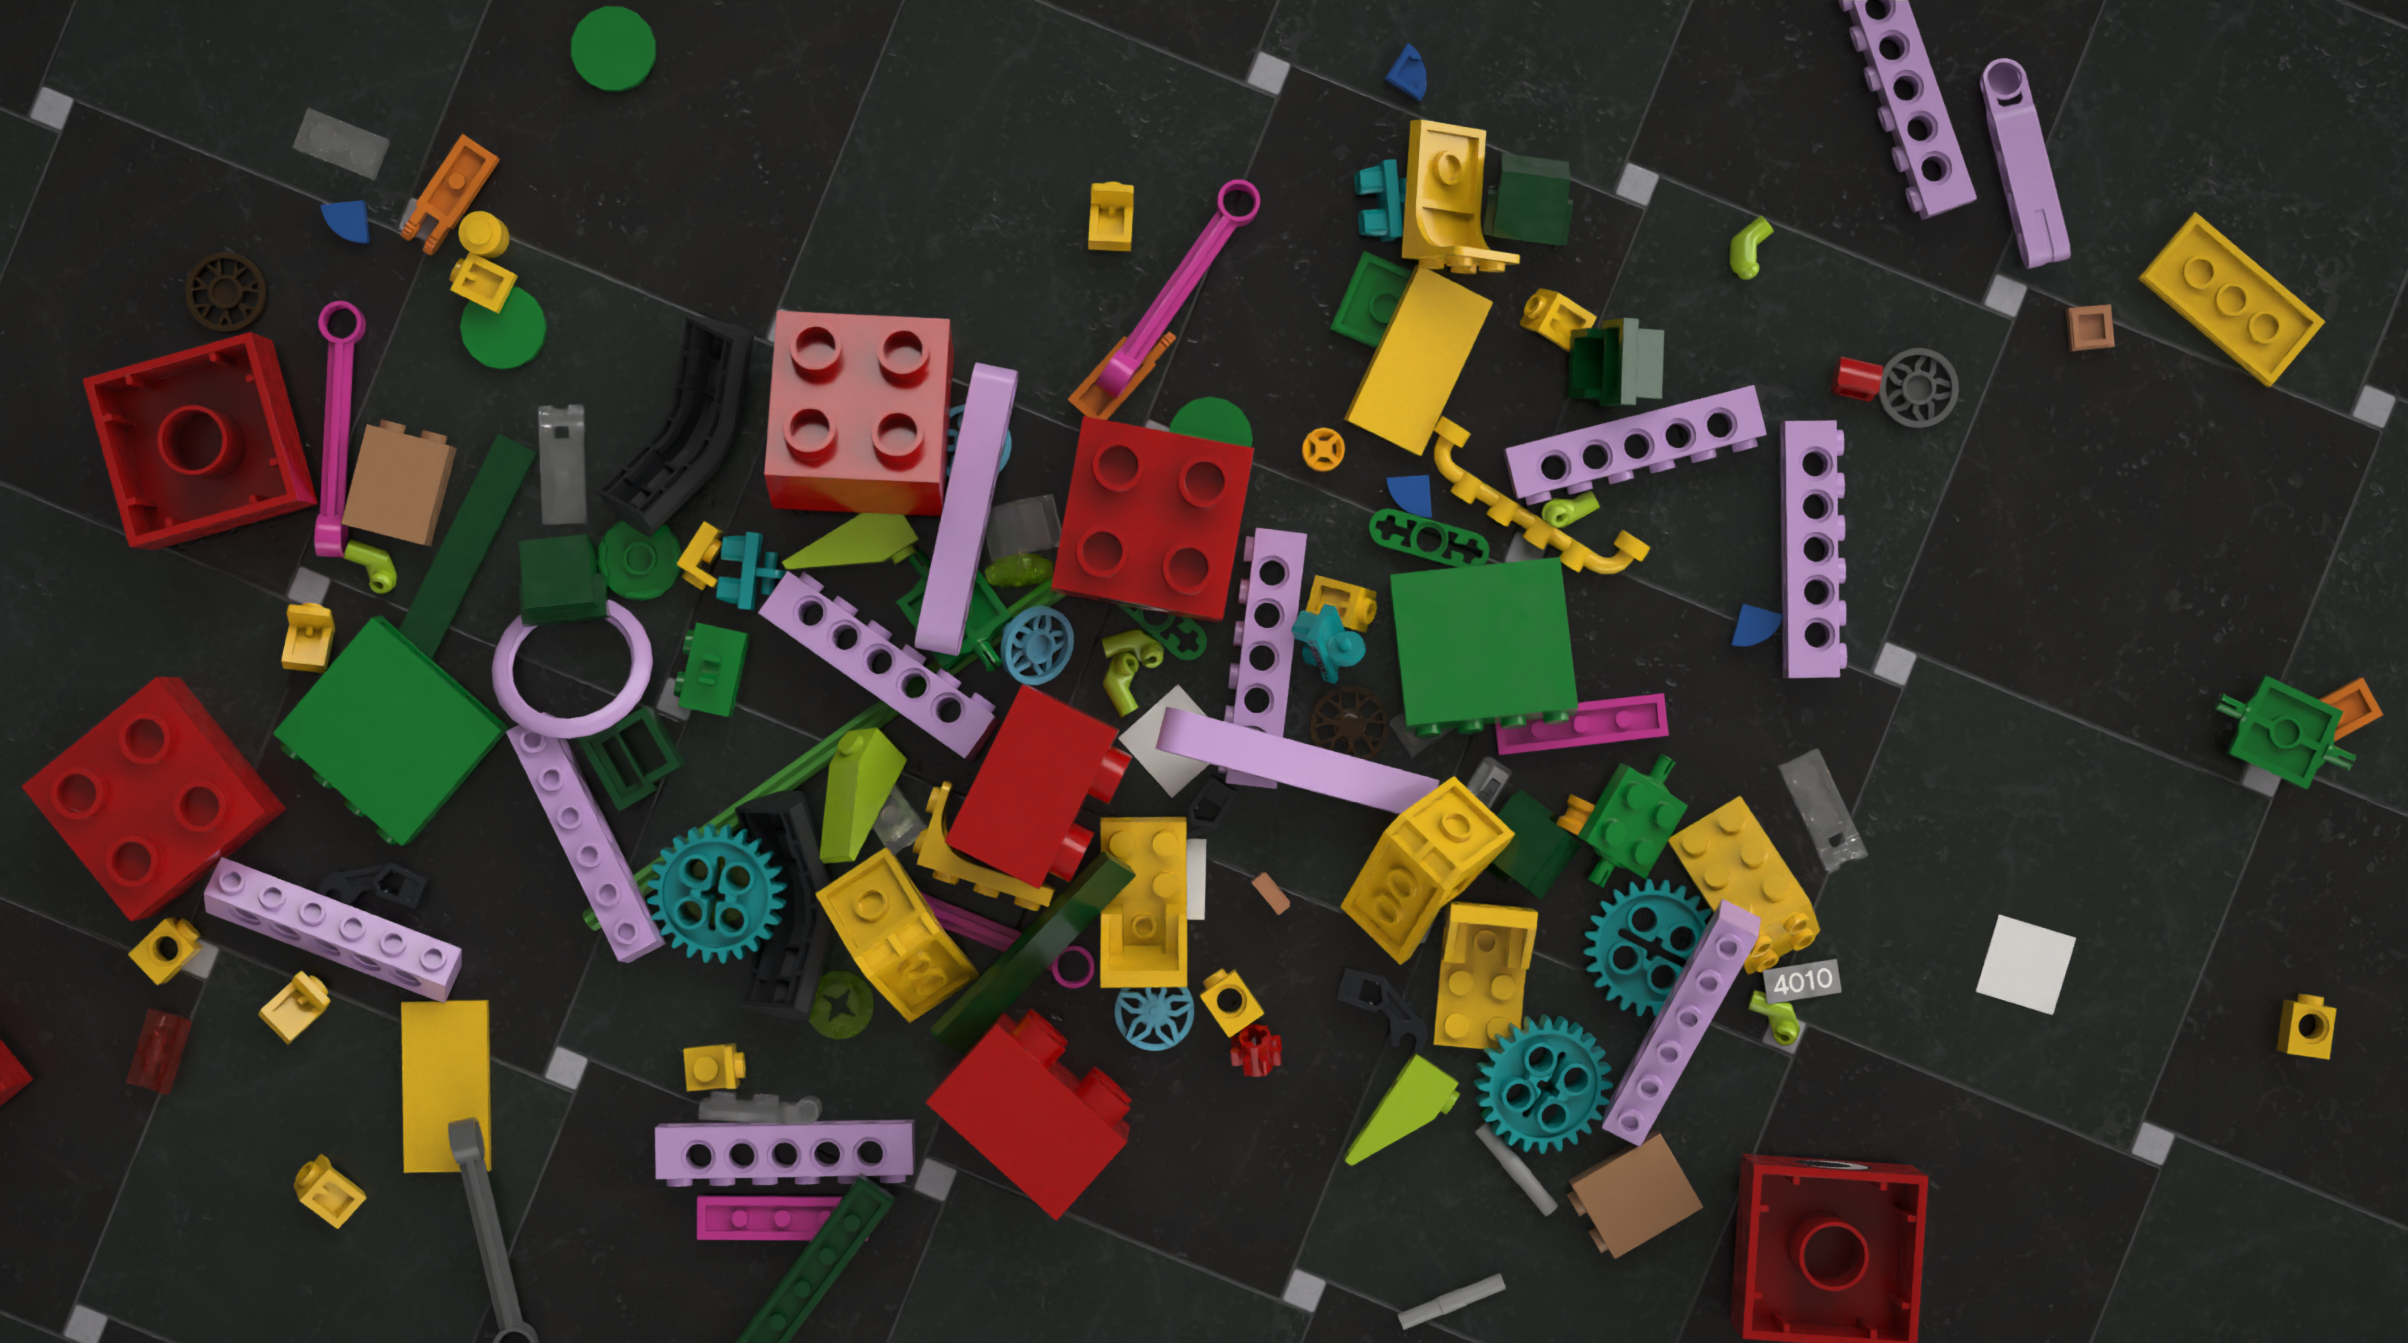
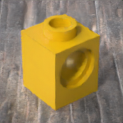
[128,917,204,985]
[1200,968,1264,1038]
[2277,994,2336,1059]

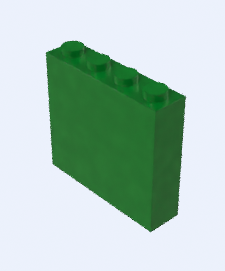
[1389,557,1578,738]
[273,616,510,846]

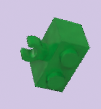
[674,622,751,717]

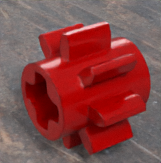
[1230,1024,1282,1077]

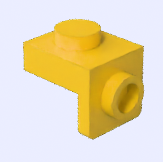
[1088,182,1134,252]
[281,603,335,673]
[258,971,330,1045]

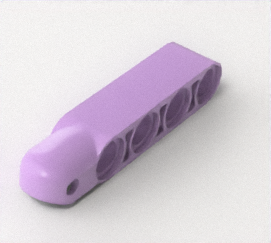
[1980,58,2071,269]

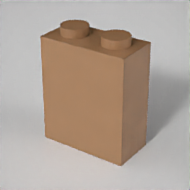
[341,419,457,546]
[1567,1130,1704,1259]

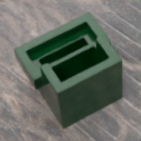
[1482,153,1573,246]
[1568,318,1664,407]
[518,534,610,627]
[577,706,687,811]
[1485,789,1582,900]

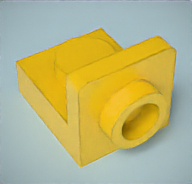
[450,251,518,314]
[1520,288,1597,352]
[677,521,723,590]
[1306,575,1377,633]
[683,1043,746,1091]
[294,1154,367,1229]

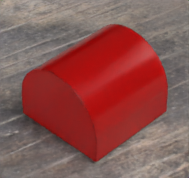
[1830,356,1883,402]

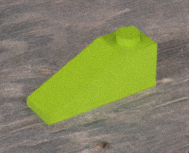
[782,513,921,570]
[819,728,907,864]
[1343,1052,1460,1166]

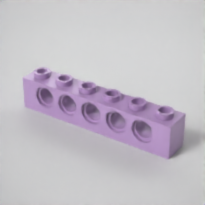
[1838,0,1977,220]
[1503,385,1767,505]
[1780,420,1847,678]
[1218,528,1307,789]
[758,571,1001,763]
[506,712,666,963]
[204,857,462,1004]
[1602,899,1761,1147]
[655,1119,916,1187]

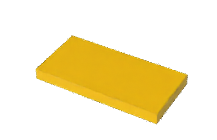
[2138,212,2325,387]
[1344,265,1493,456]
[401,1000,491,1173]

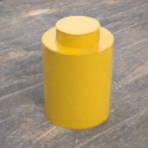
[459,211,509,259]

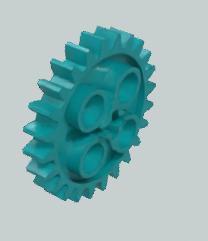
[647,823,787,963]
[1582,878,1712,1017]
[1474,1014,1613,1154]

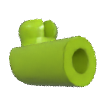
[1729,216,1774,280]
[1542,490,1600,528]
[344,539,397,594]
[1101,628,1164,668]
[1103,652,1139,718]
[1747,989,1800,1046]

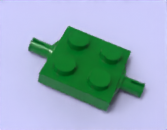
[896,550,1014,672]
[2215,675,2356,789]
[1577,754,1688,888]

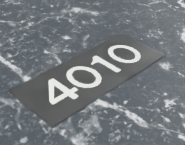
[1763,959,1842,1004]

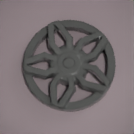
[1878,348,1959,428]

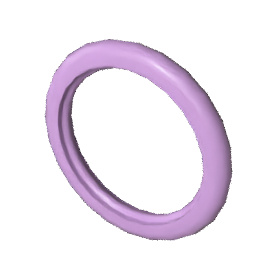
[491,600,653,739]

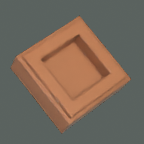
[2066,304,2115,352]
[1251,871,1290,915]

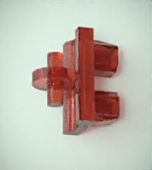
[126,1008,192,1095]

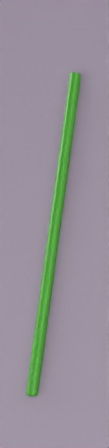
[582,576,1066,931]

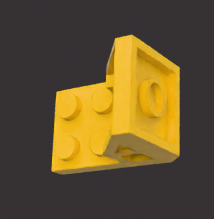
[1340,776,1515,965]
[1100,817,1187,988]
[815,846,980,1023]
[1433,901,1538,1050]

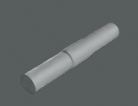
[1474,1121,1558,1216]
[1397,1273,1506,1330]

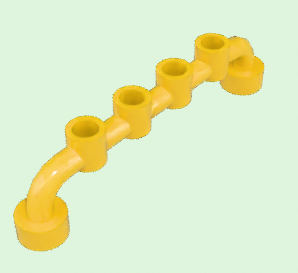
[1434,416,1651,574]

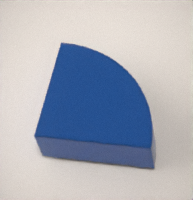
[1384,43,1427,103]
[321,200,370,244]
[1386,475,1432,518]
[1730,604,1784,646]

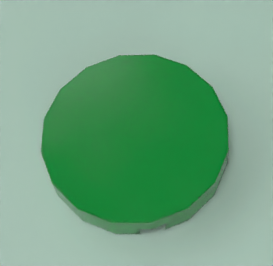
[571,6,657,92]
[460,286,547,370]
[1169,397,1253,447]
[597,520,683,601]

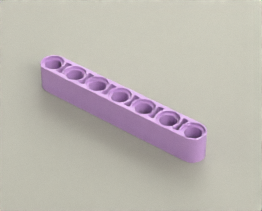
[915,363,1019,656]
[1155,707,1439,815]

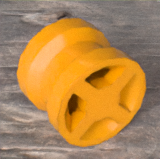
[1302,428,1345,472]
[1556,794,1595,835]

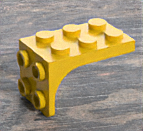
[1402,120,1520,274]
[912,780,1056,911]
[1668,796,1820,974]

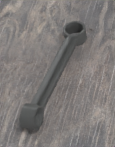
[448,1117,539,1343]

